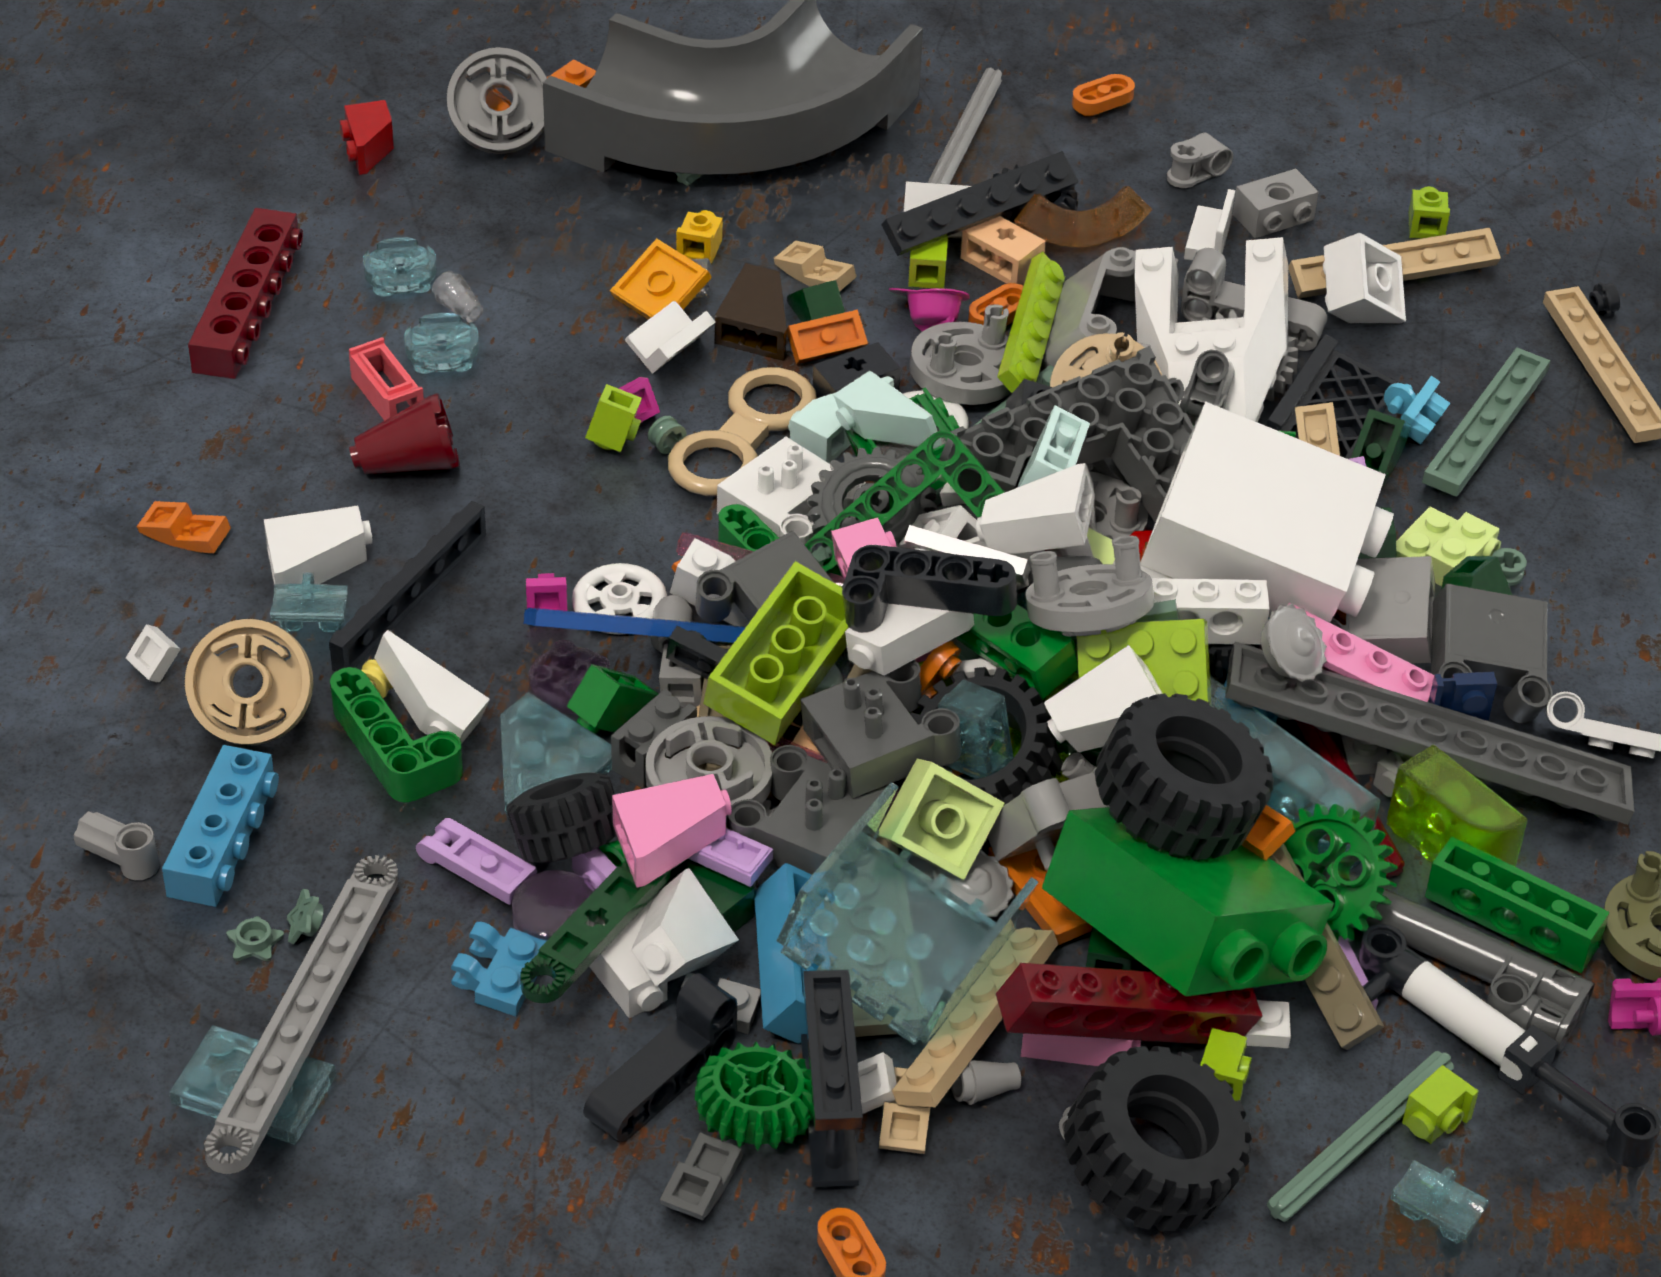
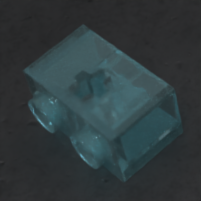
[938,679,1014,779]

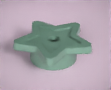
[287,889,323,945]
[226,916,284,962]

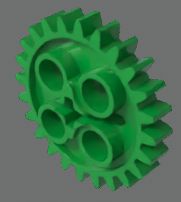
[1284,803,1397,942]

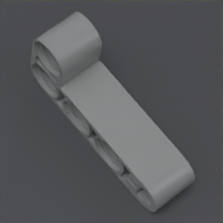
[1181,248,1327,351]

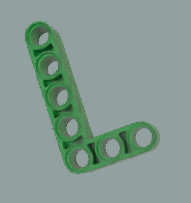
[805,431,1005,572]

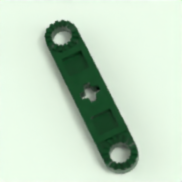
[520,861,671,1003]

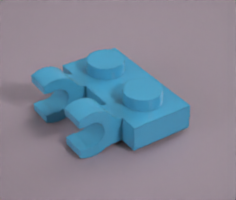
[451,922,547,1017]

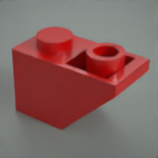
[340,100,394,175]

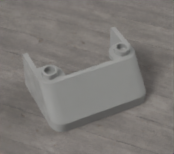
[1040,247,1178,371]

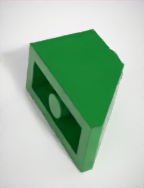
[567,664,659,733]

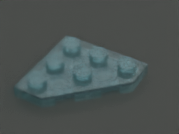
[500,692,612,813]

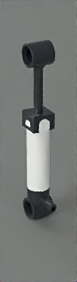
[1357,924,1661,1168]

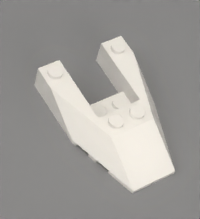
[1135,237,1288,425]

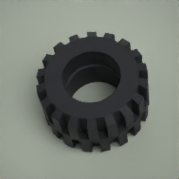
[506,772,617,863]

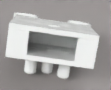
[717,437,866,554]

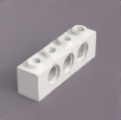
[1152,578,1270,645]

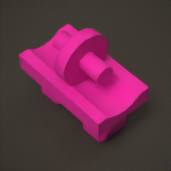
[1608,978,1661,1036]

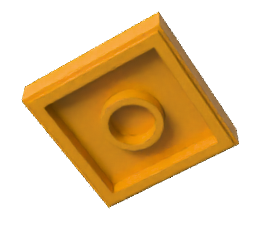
[610,238,712,320]

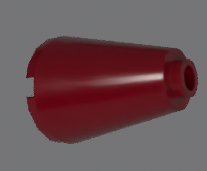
[349,393,460,474]

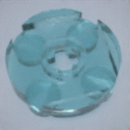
[363,237,437,297]
[404,313,479,374]

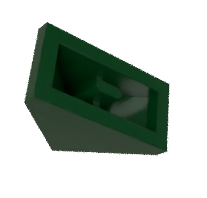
[787,280,845,322]

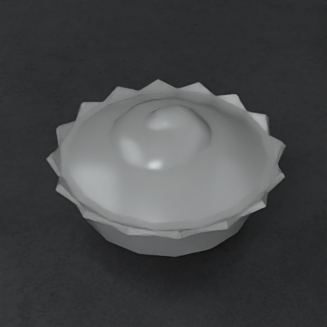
[1261,603,1327,682]
[932,850,1014,921]

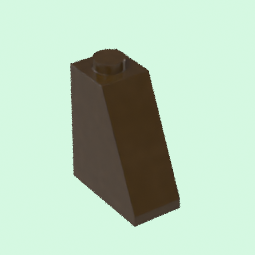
[714,263,787,361]

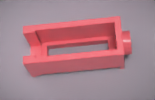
[349,337,424,421]

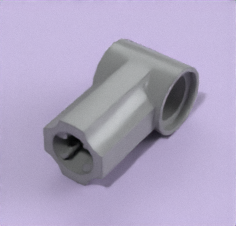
[73,811,160,880]

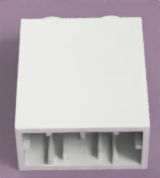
[1140,402,1394,623]

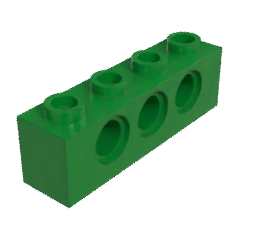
[955,604,1078,699]
[1425,837,1610,973]

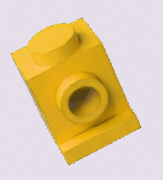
[676,210,723,266]

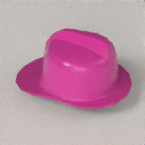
[889,288,970,331]

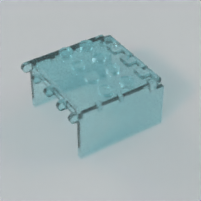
[776,782,1039,1045]

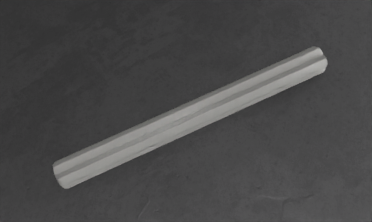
[928,67,1002,184]

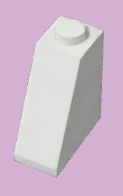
[976,463,1095,554]
[263,506,372,602]
[845,604,974,676]
[1044,645,1163,752]
[631,868,739,987]
[589,896,667,1019]

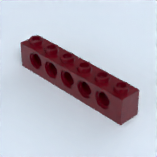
[188,208,303,379]
[995,963,1263,1044]

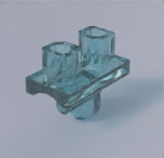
[270,572,348,632]
[1390,1160,1489,1243]

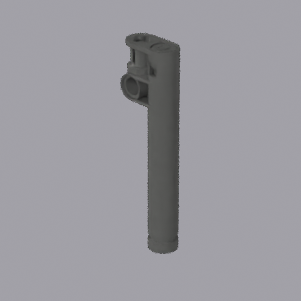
[1301,867,1595,1052]

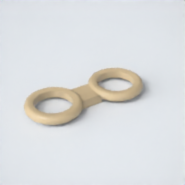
[668,367,817,496]

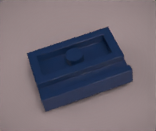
[1429,672,1497,721]

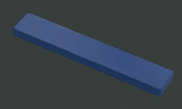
[523,608,746,643]

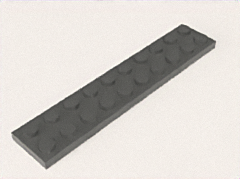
[1225,642,1635,825]

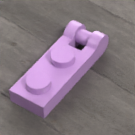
[416,818,537,905]

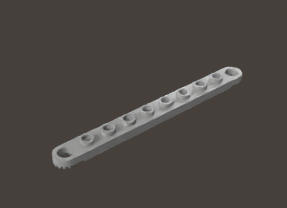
[204,855,398,1174]

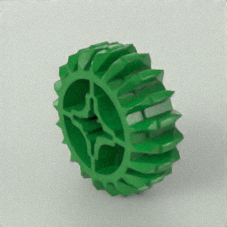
[694,1041,814,1151]

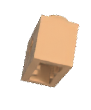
[961,216,1045,285]

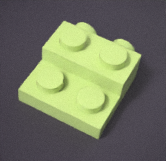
[1396,507,1501,586]

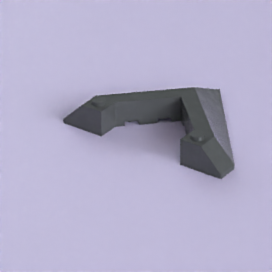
[939,346,1194,523]

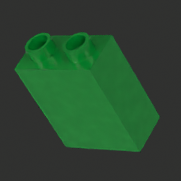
[1042,807,1334,996]

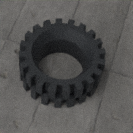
[910,667,1063,805]

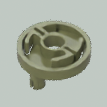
[1602,851,1661,981]

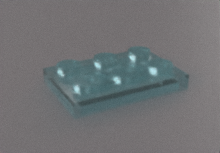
[169,1025,336,1145]

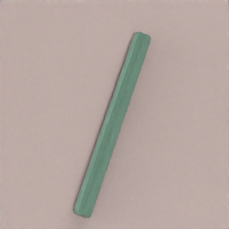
[1267,1051,1454,1222]

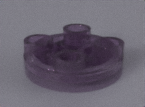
[529,640,610,714]
[512,870,596,941]

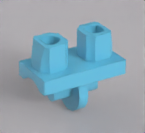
[1384,375,1450,445]

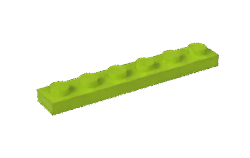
[997,251,1065,393]

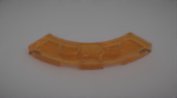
[1014,186,1153,247]

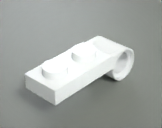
[1545,692,1661,758]

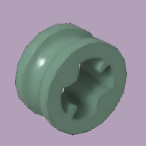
[648,415,686,454]
[1492,548,1527,586]

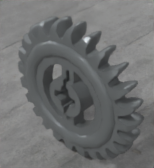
[807,447,937,548]

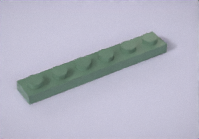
[1422,347,1551,497]

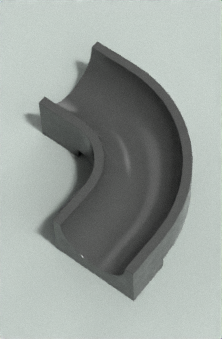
[543,0,923,174]

